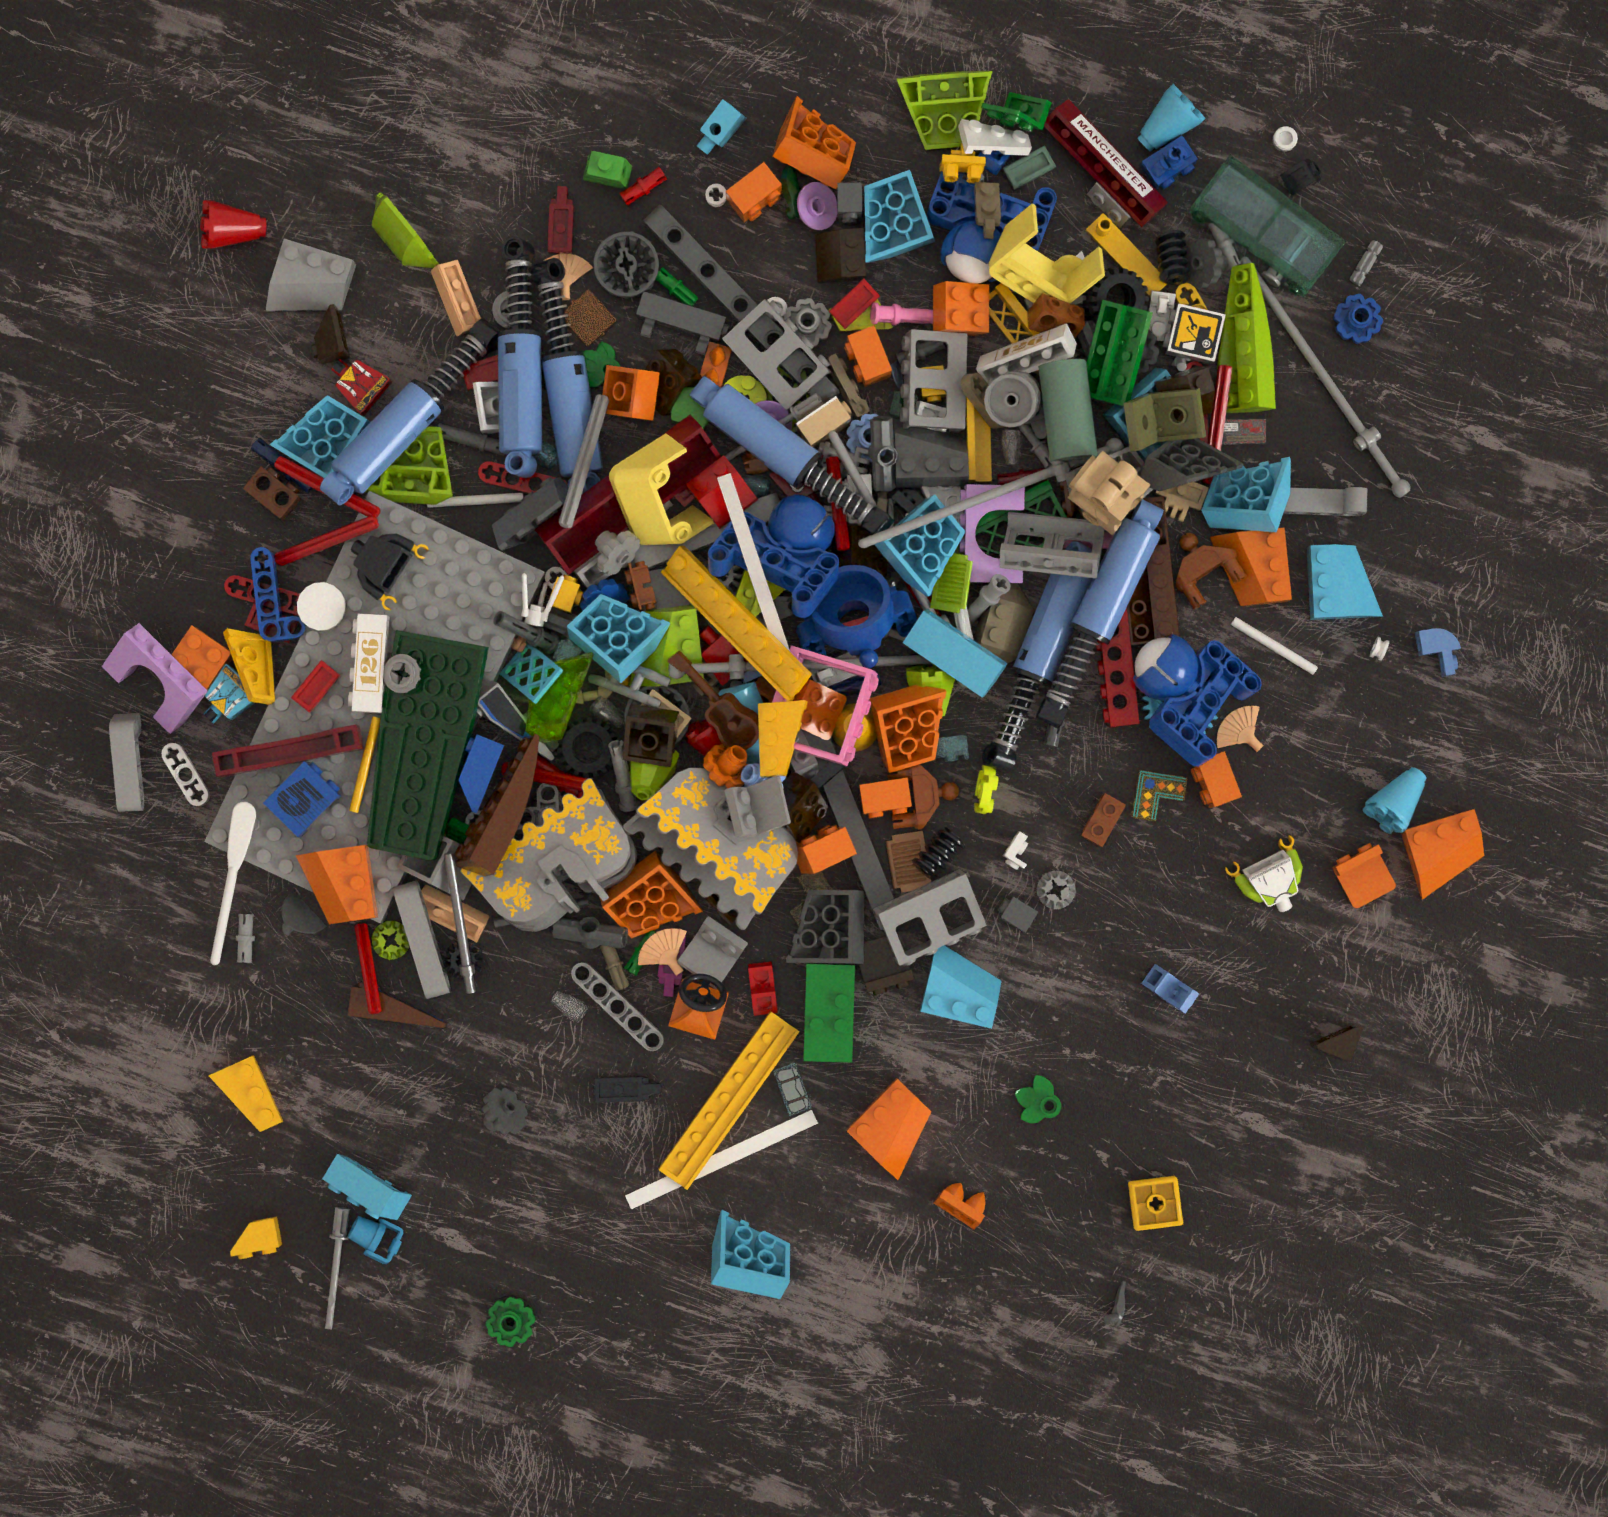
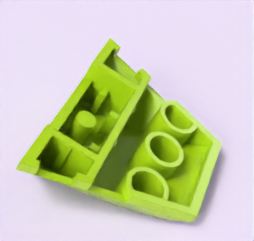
[896,71,992,150]
[372,192,439,268]
[365,426,453,505]

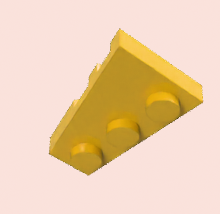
[209,1055,283,1132]

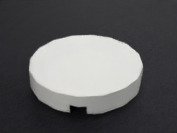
[297,582,346,631]

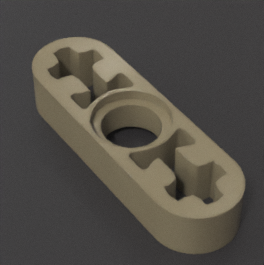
[961,373,1006,429]

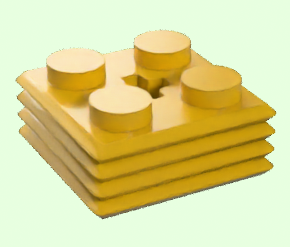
[1128,1176,1183,1231]

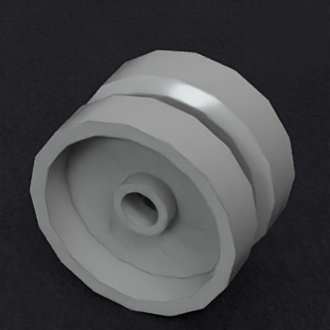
[984,370,1042,427]

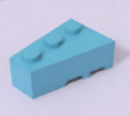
[322,1154,412,1220]

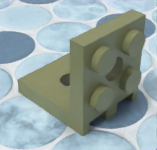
[1123,388,1206,451]

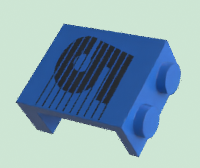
[263,761,341,838]

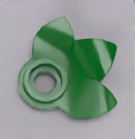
[583,342,621,388]
[1015,1075,1061,1123]

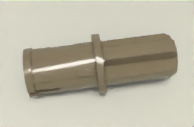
[600,946,629,991]

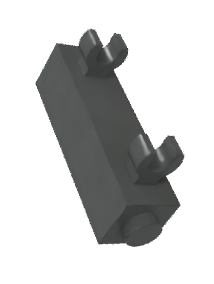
[636,291,729,356]

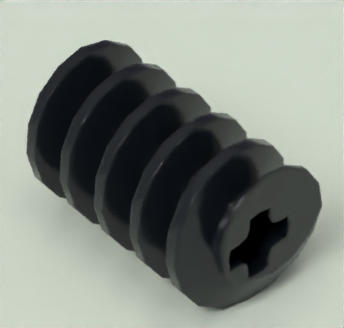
[1155,230,1190,285]
[912,827,965,879]

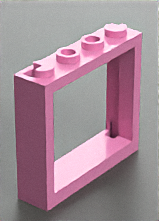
[772,645,879,766]

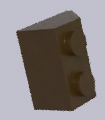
[815,228,866,283]
[622,704,680,767]

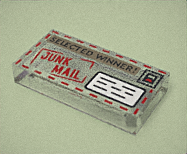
[1222,419,1266,445]

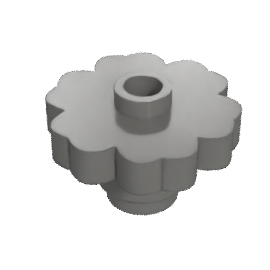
[784,298,832,347]
[595,531,640,576]

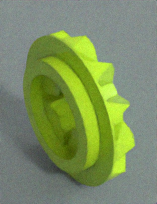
[371,921,409,960]

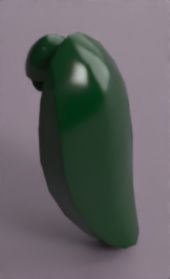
[781,165,801,220]

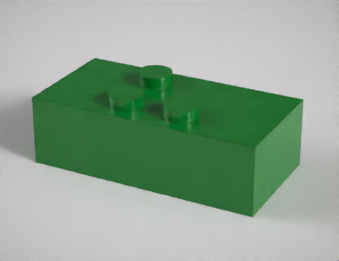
[804,963,855,1063]

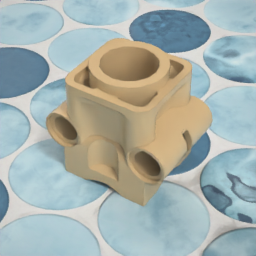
[1068,451,1150,535]

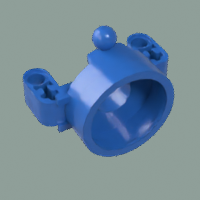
[796,565,917,668]

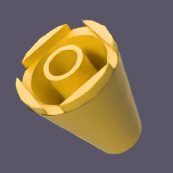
[832,704,877,752]

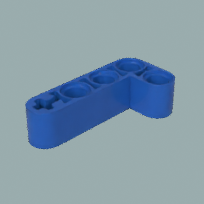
[250,547,306,642]

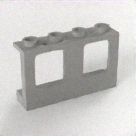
[722,299,832,411]
[900,329,967,433]
[1000,512,1105,578]
[873,869,987,966]

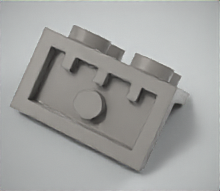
[724,776,791,837]
[677,916,748,989]

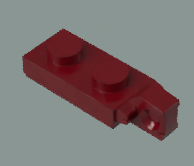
[547,186,574,254]

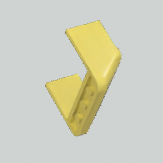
[989,204,1105,303]
[609,433,714,545]

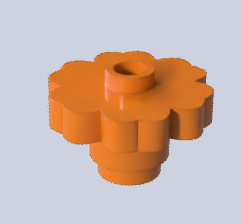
[703,744,748,788]

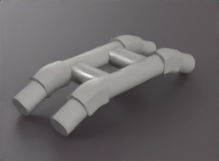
[588,666,671,708]

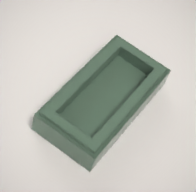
[1002,146,1056,190]

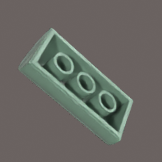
[1038,359,1098,462]

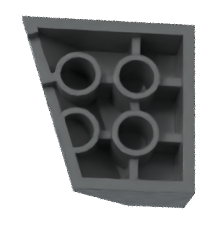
[893,418,969,488]

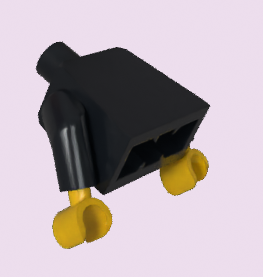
[351,533,429,610]

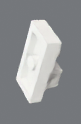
[1148,290,1176,341]
[809,652,857,687]

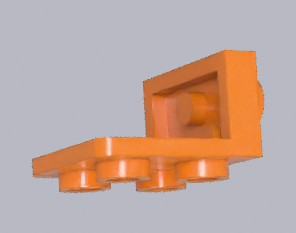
[793,679,847,740]
[1332,843,1396,908]

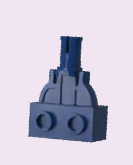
[1140,136,1198,189]

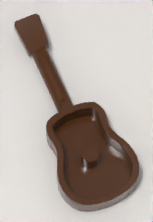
[667,651,759,750]

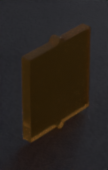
[564,289,617,347]

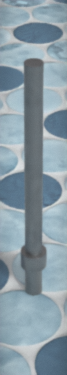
[444,852,476,994]

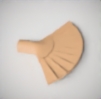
[544,254,593,300]
[1217,706,1264,752]
[638,928,687,976]

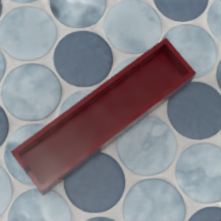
[535,415,721,575]

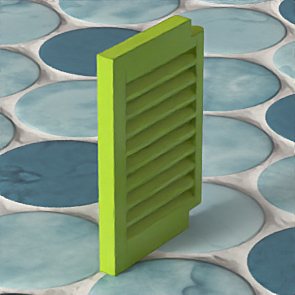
[930,553,973,613]

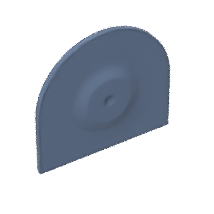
[890,360,903,388]

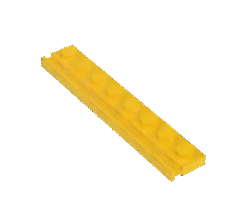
[661,546,812,701]
[658,1011,799,1190]

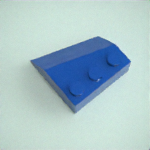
[459,734,504,814]

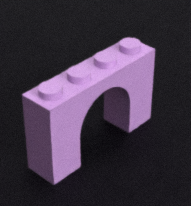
[959,484,1025,583]
[102,623,208,734]

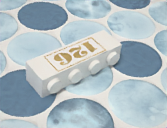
[976,323,1077,385]
[348,614,390,714]

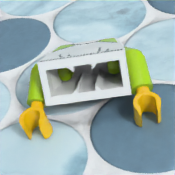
[1225,836,1303,912]

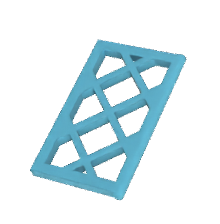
[500,641,563,704]

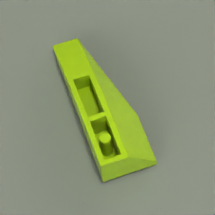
[1217,263,1276,413]

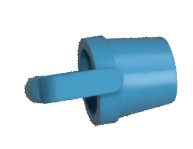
[347,1216,403,1264]

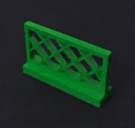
[975,480,1067,555]

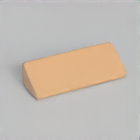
[431,260,481,336]
[421,885,490,943]

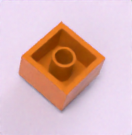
[726,162,782,223]
[933,281,989,336]
[844,326,892,387]
[602,365,660,421]
[172,625,233,690]
[1191,751,1242,808]
[859,777,912,819]
[796,825,857,874]

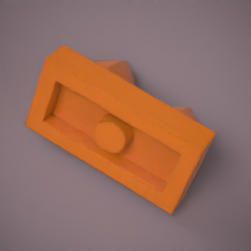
[700,342,732,388]
[934,1183,985,1229]

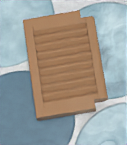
[885,831,931,893]

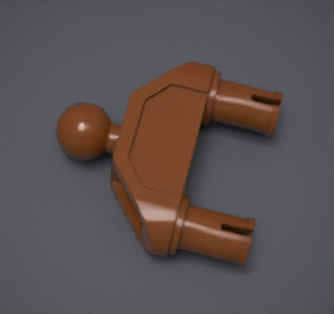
[1176,533,1247,610]
[886,764,959,830]

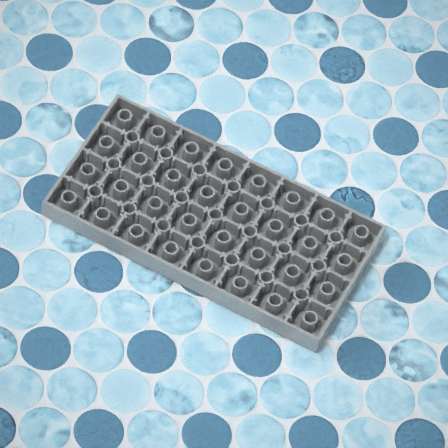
[204,491,546,923]

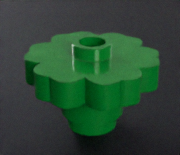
[486,1296,536,1347]

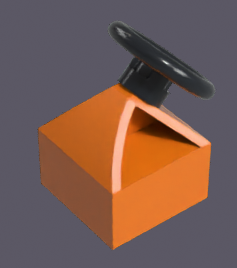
[668,973,729,1040]

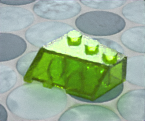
[525,652,594,743]

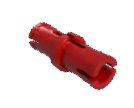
[619,167,667,206]

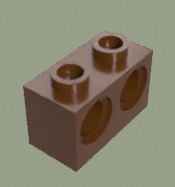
[243,467,301,521]

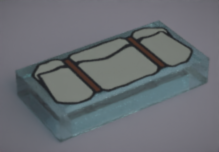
[773,1062,812,1116]

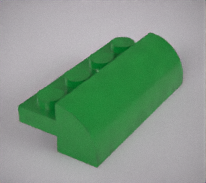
[1086,300,1153,406]

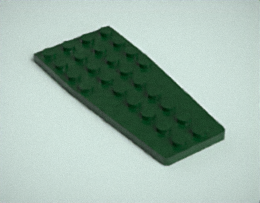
[367,630,489,861]

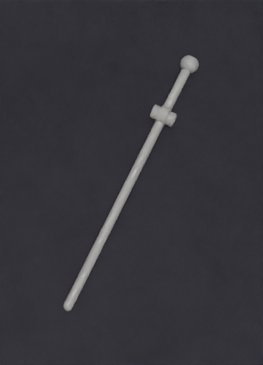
[1240,257,1410,498]
[828,431,967,688]
[858,438,1124,548]
[668,654,933,680]

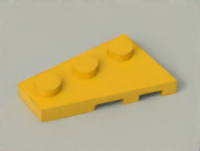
[223,628,275,705]
[758,700,808,778]

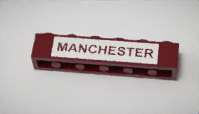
[1044,99,1168,227]

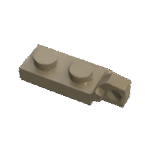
[974,182,1001,239]
[827,353,870,419]

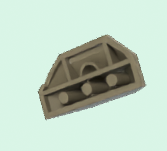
[974,583,1034,663]

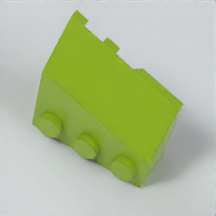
[628,604,704,687]

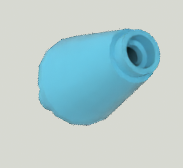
[1137,84,1206,152]
[1363,767,1427,834]

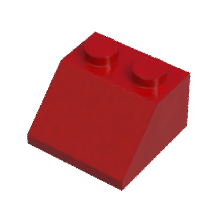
[686,455,758,529]

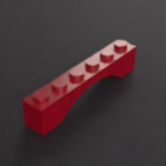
[212,724,364,778]

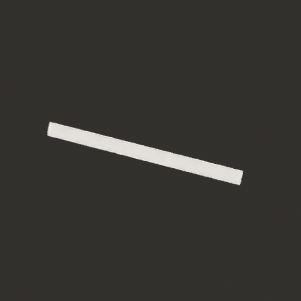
[717,473,790,651]
[625,1110,818,1209]

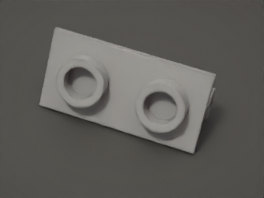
[1087,182,1131,228]

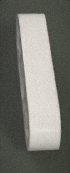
[161,743,210,806]

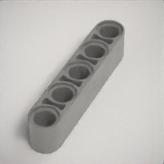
[393,880,451,999]
[571,962,664,1051]

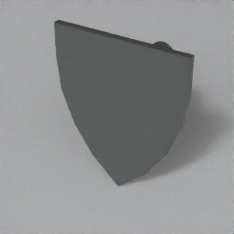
[281,891,327,935]

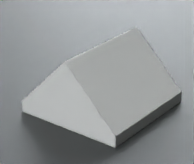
[473,382,499,434]

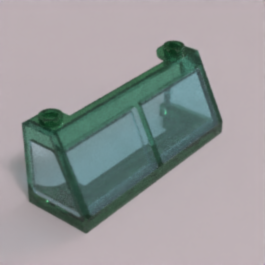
[1189,154,1346,297]

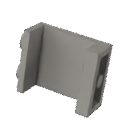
[641,569,699,612]

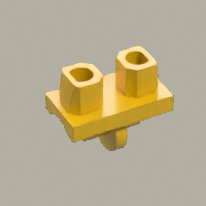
[940,143,986,183]

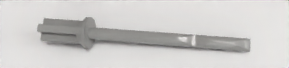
[724,393,824,461]
[325,1207,350,1330]

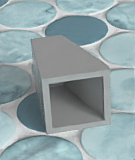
[397,836,472,900]

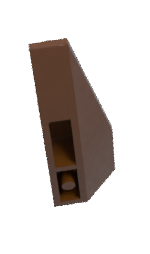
[1127,496,1180,646]
[454,734,539,877]

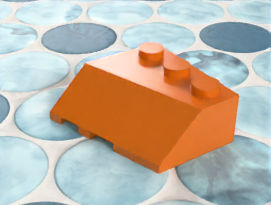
[772,96,856,189]
[1209,528,1292,606]
[869,685,946,773]
[1401,809,1484,900]
[295,845,378,924]
[599,851,703,939]
[846,1078,931,1180]

